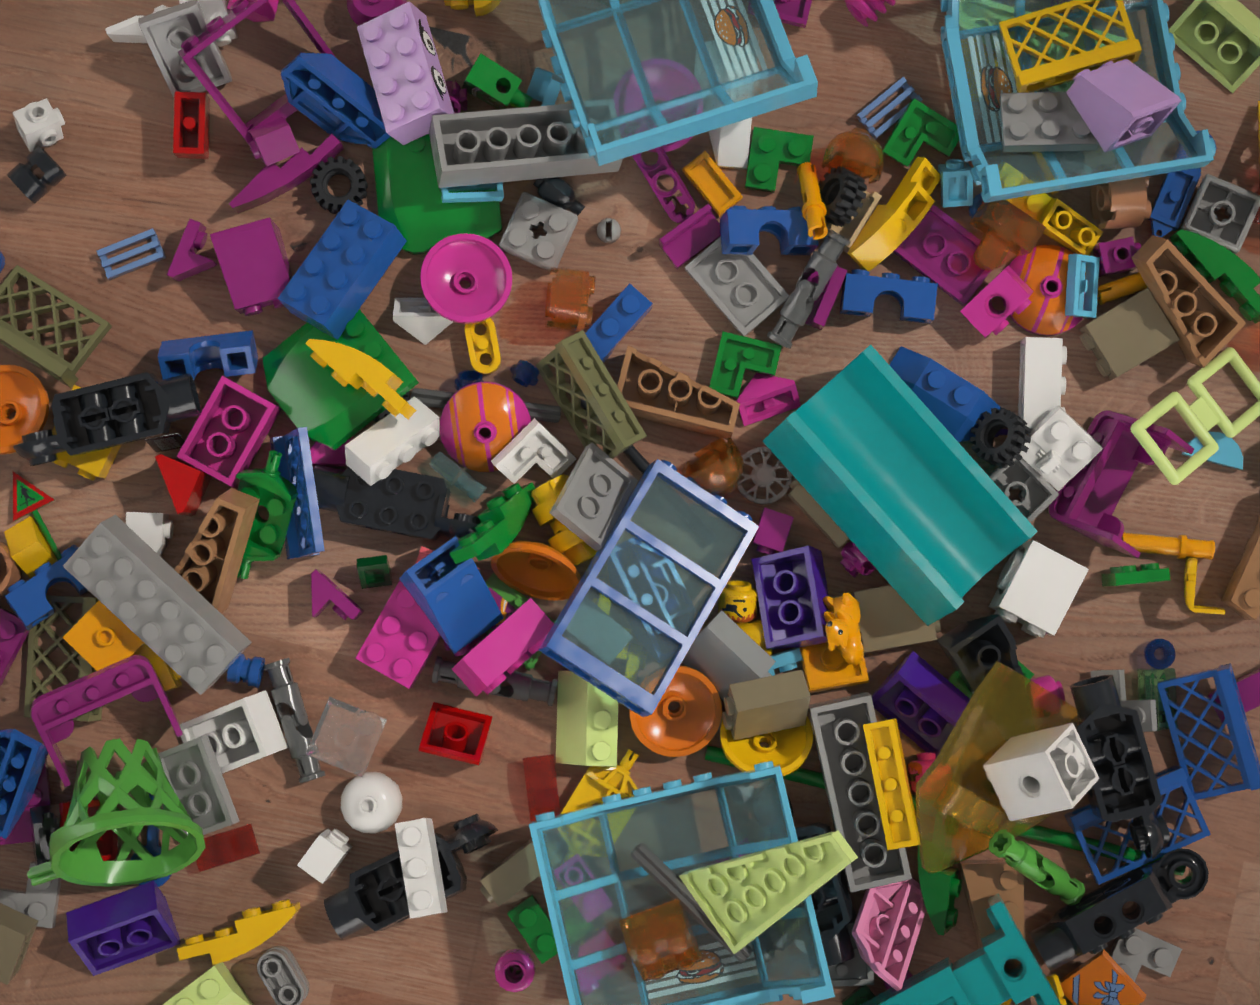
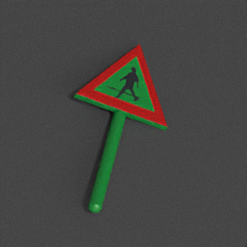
[13,472,62,561]

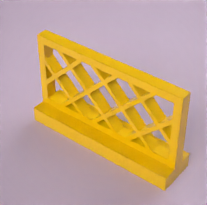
[998,0,1142,93]
[863,718,921,850]

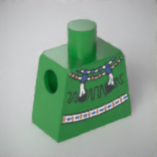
[461,53,533,110]

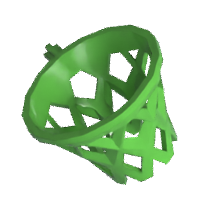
[27,739,206,887]

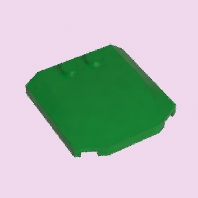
[372,134,502,255]
[262,309,419,450]

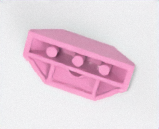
[852,878,926,991]

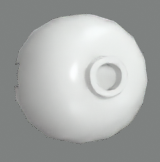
[341,772,403,834]

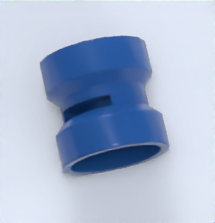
[227,654,265,688]

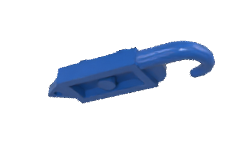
[1148,130,1216,237]

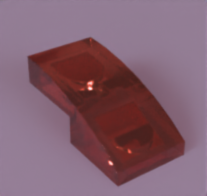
[523,754,561,822]
[196,824,260,872]

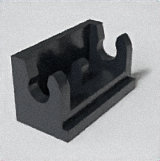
[30,803,61,866]

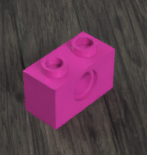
[960,265,1034,338]

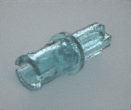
[430,452,487,502]

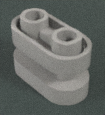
[257,945,310,1005]

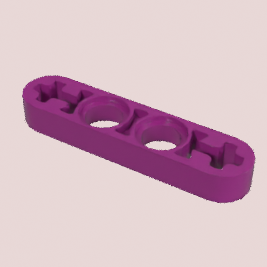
[620,120,695,223]

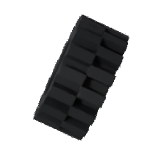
[310,156,368,214]
[818,166,867,227]
[970,407,1031,467]

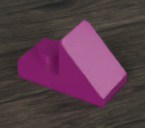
[167,218,217,282]
[311,569,364,620]

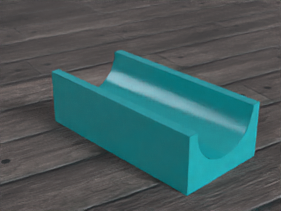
[763,344,1038,626]

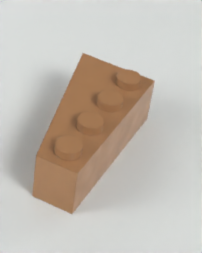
[1131,235,1246,368]
[617,345,740,440]
[174,488,260,614]
[1221,514,1260,620]
[956,859,1025,969]

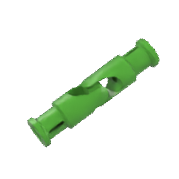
[989,830,1085,906]

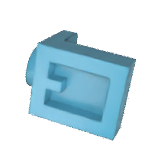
[526,67,563,106]
[938,159,973,208]
[768,647,803,676]

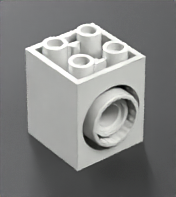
[989,540,1089,638]
[983,723,1100,821]

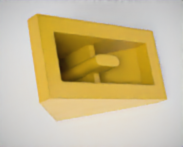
[4,516,57,579]

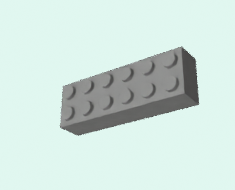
[429,100,623,188]
[63,515,252,695]
[808,692,912,893]

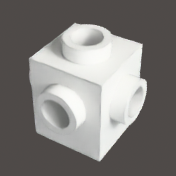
[13,98,65,152]

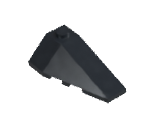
[937,614,1034,743]

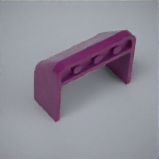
[1049,410,1194,558]
[31,655,183,787]

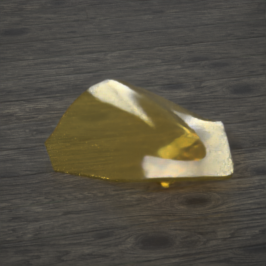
[916,661,1078,873]

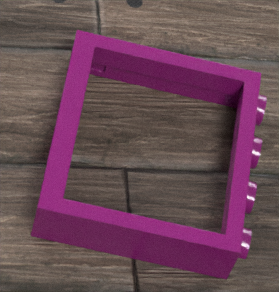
[178,0,335,143]

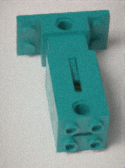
[861,893,1062,1005]

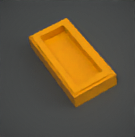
[681,151,743,218]

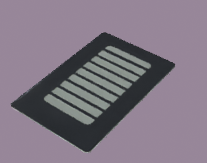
[145,433,185,453]

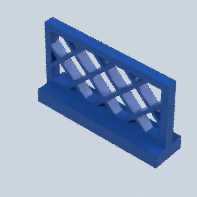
[270,427,325,559]
[1157,663,1260,800]
[1064,765,1211,885]

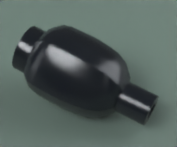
[533,177,585,216]

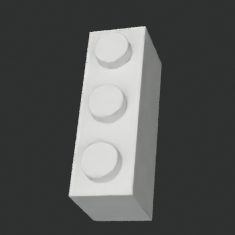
[1018,337,1067,431]
[345,396,440,486]
[395,818,448,919]

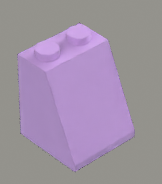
[1066,59,1181,153]

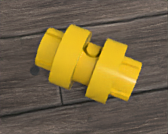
[531,474,597,566]

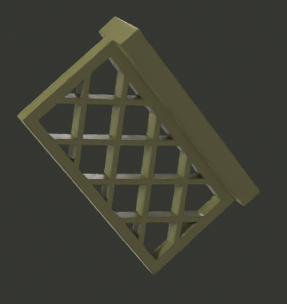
[0,265,112,388]
[535,330,647,459]
[24,595,102,722]

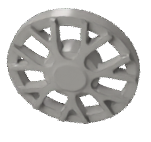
[735,447,792,504]

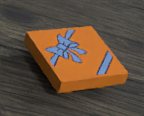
[1060,949,1146,1005]

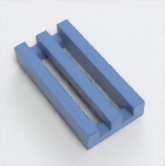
[856,76,923,140]
[96,228,166,280]

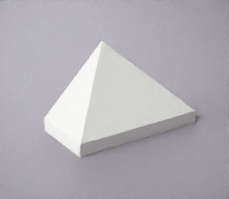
[393,298,453,345]

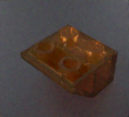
[619,898,703,982]

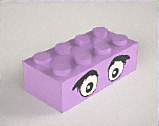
[357,1,454,145]

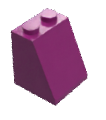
[210,217,293,316]

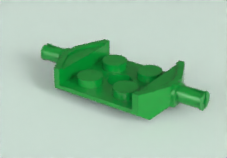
[236,450,298,579]

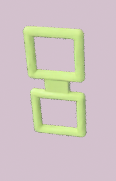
[1130,347,1260,485]

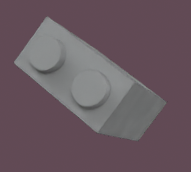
[682,610,776,702]

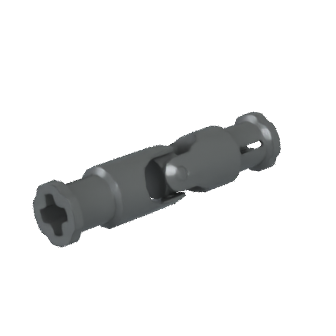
[767,228,851,349]
[432,656,558,706]
[264,658,326,783]

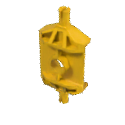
[555,748,640,866]

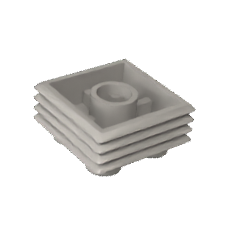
[1180,174,1260,254]
[499,192,578,273]
[989,458,1059,523]

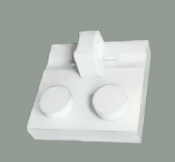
[1020,405,1103,491]

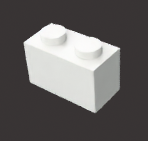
[297,828,353,884]

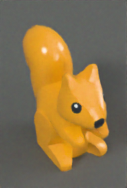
[823,593,864,665]

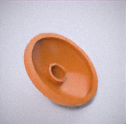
[0,365,49,455]
[491,541,581,601]
[629,665,722,757]

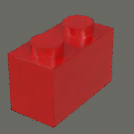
[173,91,210,159]

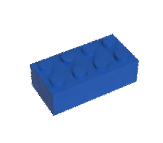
[278,200,407,340]

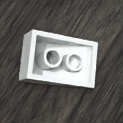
[180,690,288,774]

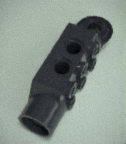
[13,372,201,466]
[313,465,481,541]
[1068,675,1170,860]
[755,782,856,969]
[324,814,498,939]
[1029,848,1209,971]

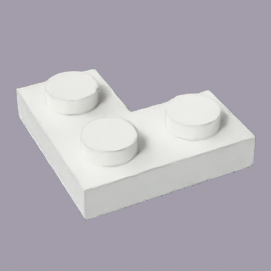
[491,418,576,484]

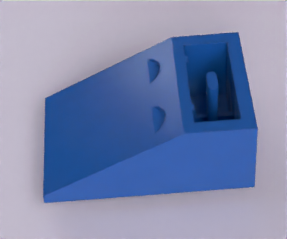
[399,536,504,654]

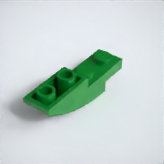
[1169,229,1260,324]
[450,482,535,564]
[918,804,962,936]

